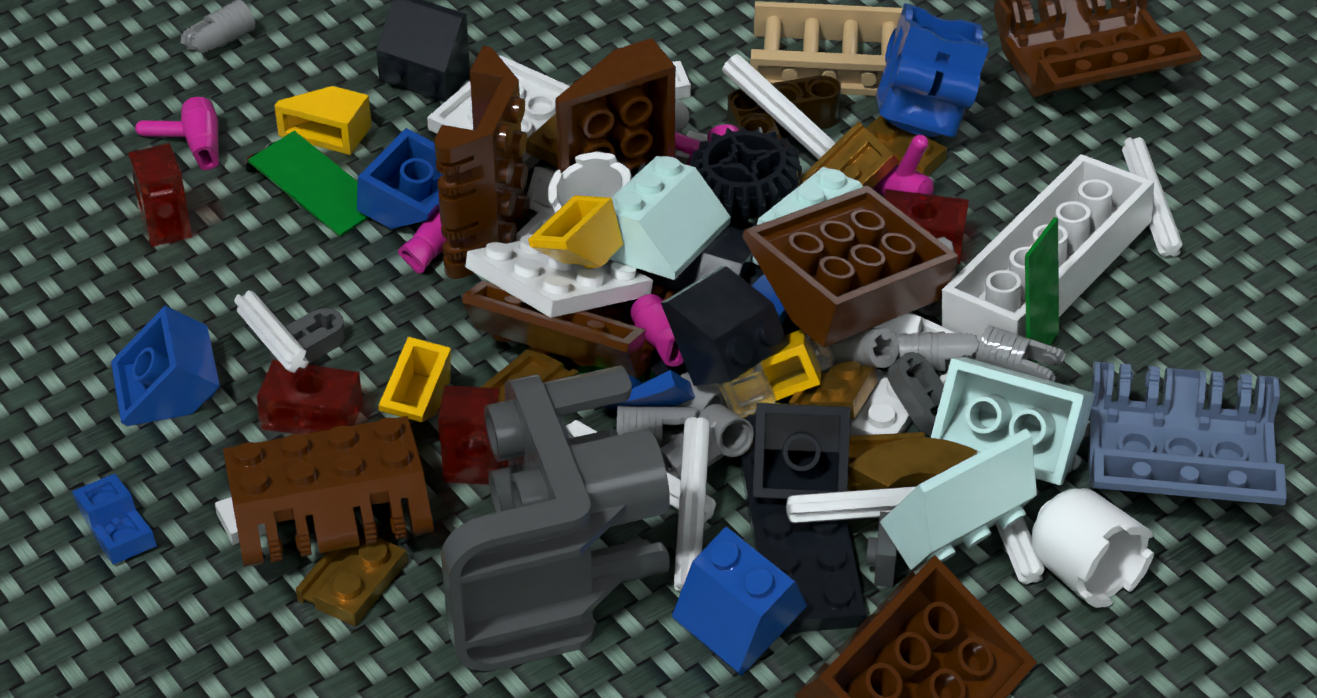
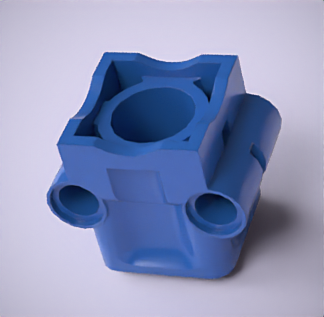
[875,3,989,137]

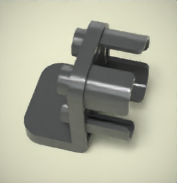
[441,365,670,671]

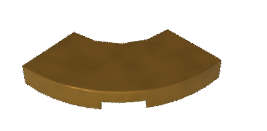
[848,438,977,489]

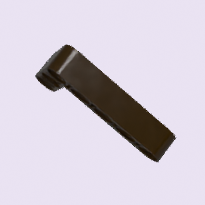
[727,75,841,185]

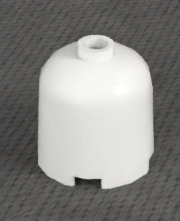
[548,152,632,213]
[1031,488,1154,608]

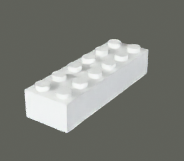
[942,154,1154,342]

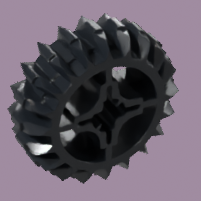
[689,126,802,223]

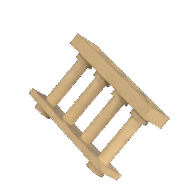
[750,1,903,96]

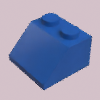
[357,128,444,229]
[111,306,220,426]
[672,527,808,676]

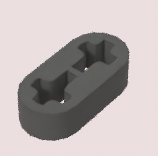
[269,308,345,371]
[888,352,944,436]

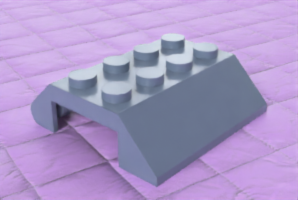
[1088,361,1287,505]

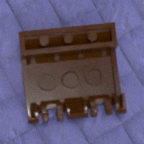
[994,0,1202,97]
[434,46,530,279]
[462,281,678,379]
[223,416,434,567]

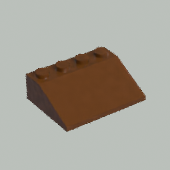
[555,38,676,178]
[743,185,959,348]
[794,555,1037,698]

